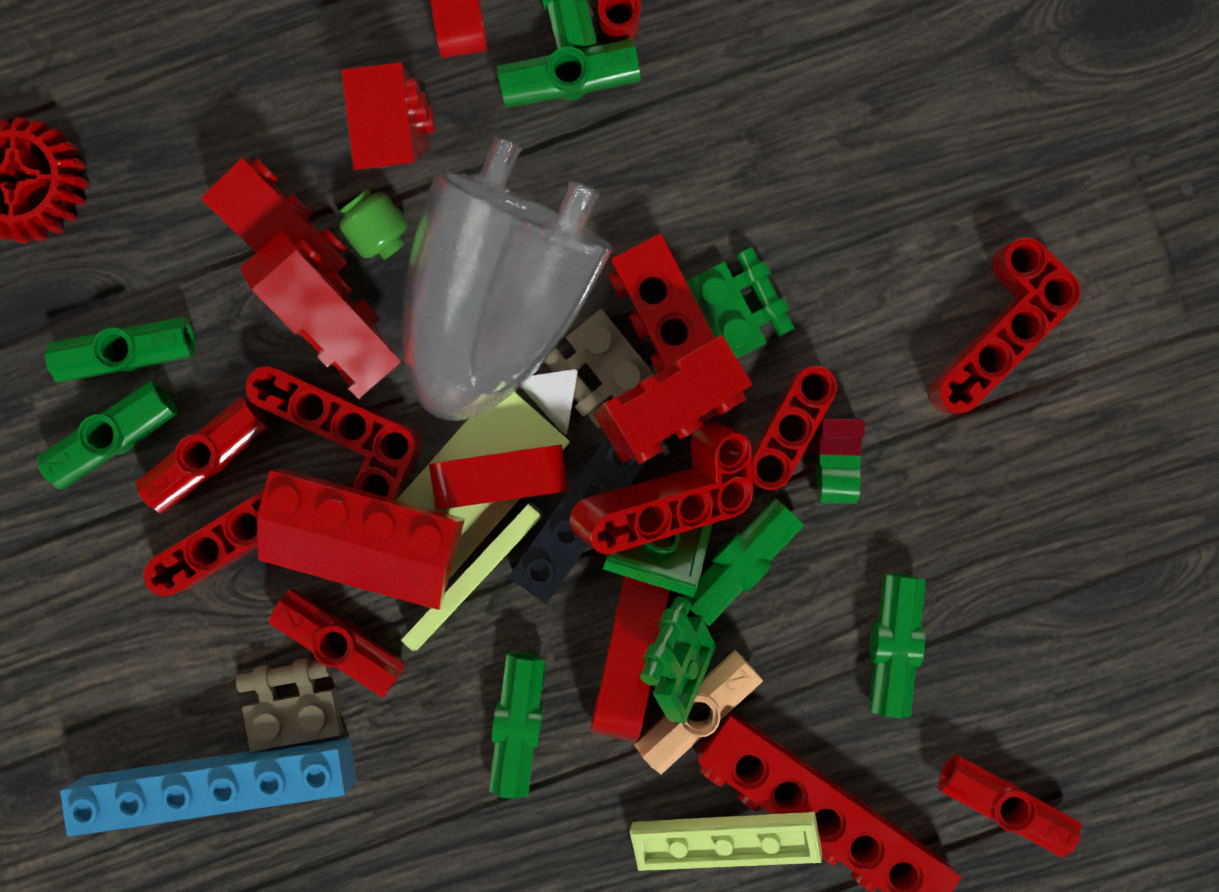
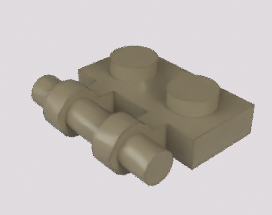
[541,309,654,429]
[236,657,344,752]

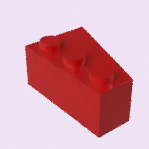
[201,157,347,274]
[239,230,401,399]
[593,335,753,464]

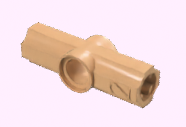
[634,650,763,775]

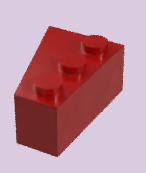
[342,62,436,170]

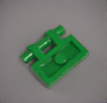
[686,247,795,359]
[640,597,716,723]

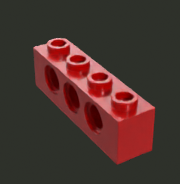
[607,233,747,422]

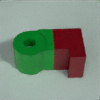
[815,419,865,504]

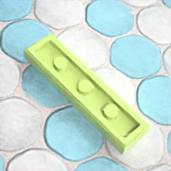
[401,502,543,651]
[630,812,822,871]

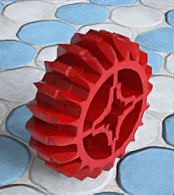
[0,117,89,244]

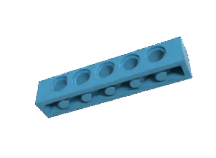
[60,736,357,837]

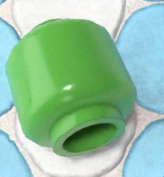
[339,189,408,260]

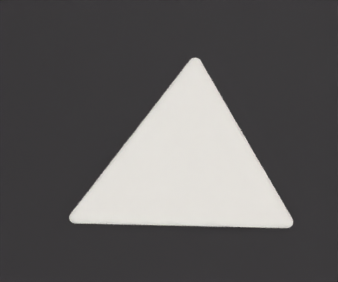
[515,369,577,435]

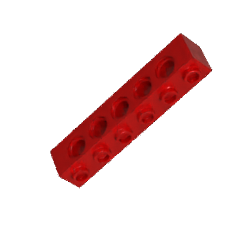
[696,710,962,892]

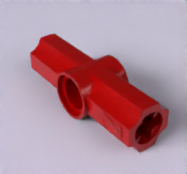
[135,396,270,514]
[268,588,407,698]
[937,753,1082,858]

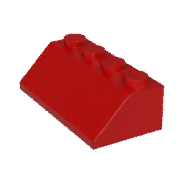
[257,469,465,610]

